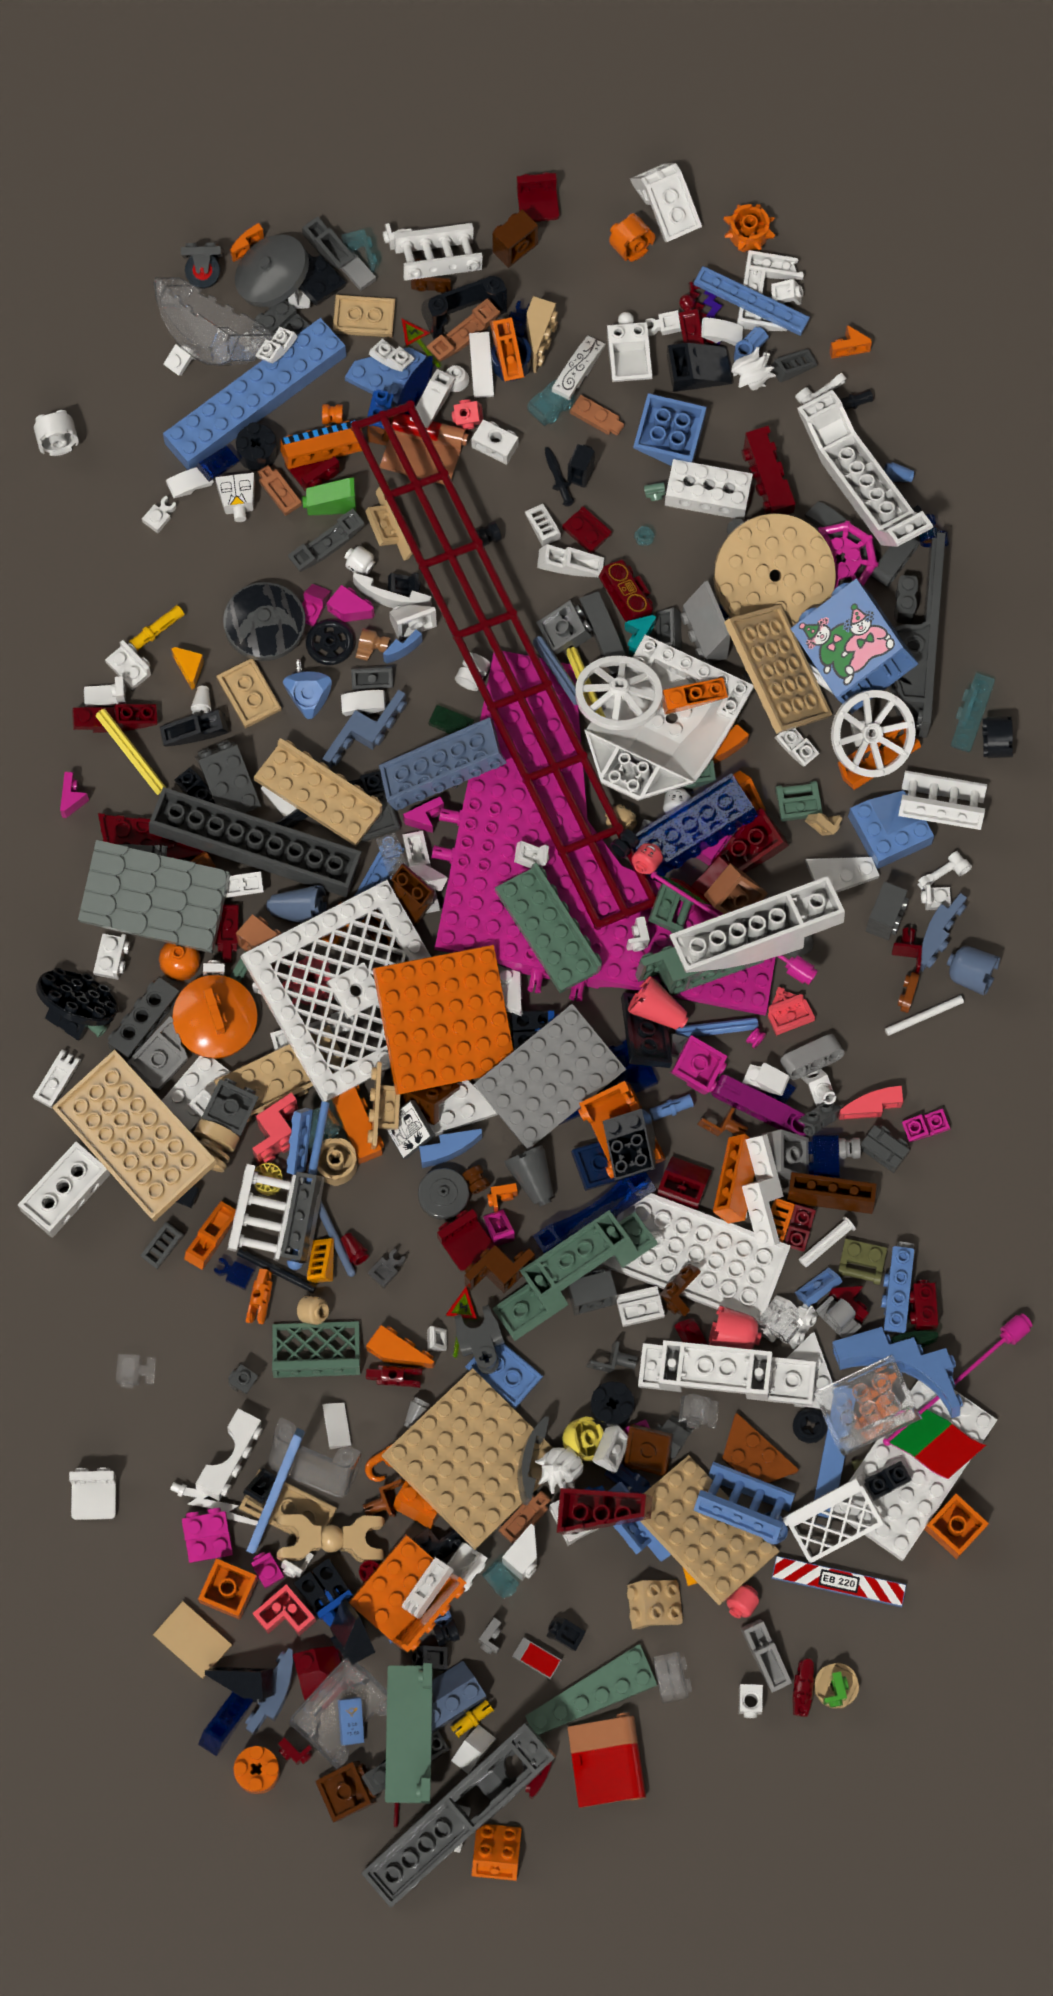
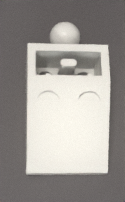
[607,312,652,382]

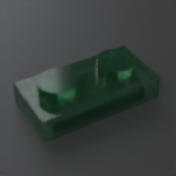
[428,705,474,734]

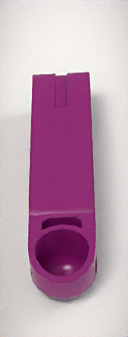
[711,1075,806,1136]

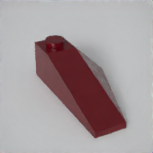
[706,808,789,873]

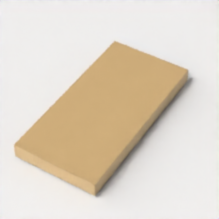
[239,1469,337,1537]

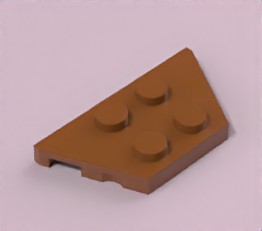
[722,1413,799,1483]

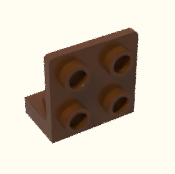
[400,1083,460,1125]

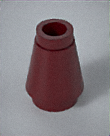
[341,1233,369,1265]

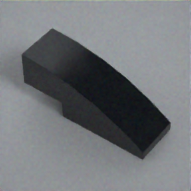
[160,709,229,747]

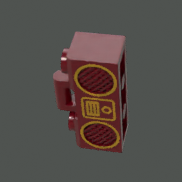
[598,559,653,622]

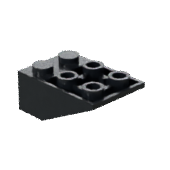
[667,343,732,392]
[603,1108,656,1181]

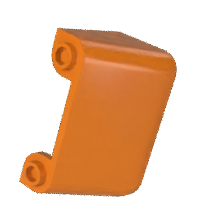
[578,1081,666,1179]

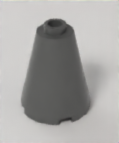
[504,1145,554,1206]

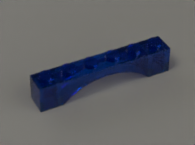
[532,1172,656,1254]

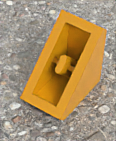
[171,647,204,690]

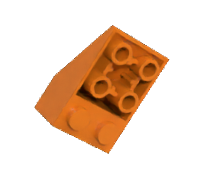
[393,1481,439,1529]

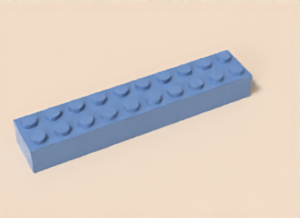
[163,318,346,470]

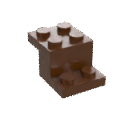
[464,1245,535,1294]

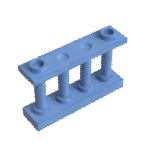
[693,1462,795,1543]

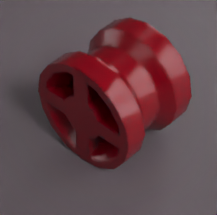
[359,1560,379,1583]

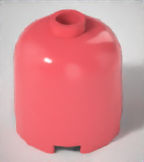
[708,1306,762,1350]

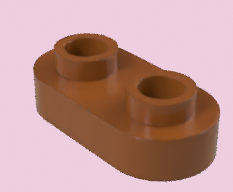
[897,972,920,1013]

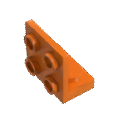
[472,1824,521,1881]

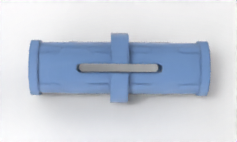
[649,1094,694,1121]

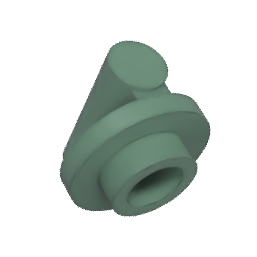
[644,482,666,501]

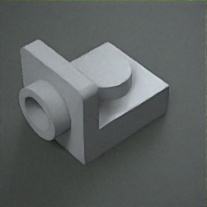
[478,1618,502,1655]

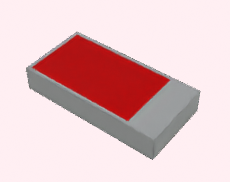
[512,1637,562,1680]

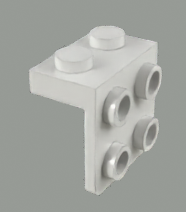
[69,1467,116,1520]

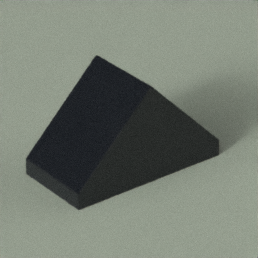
[243,1468,277,1509]

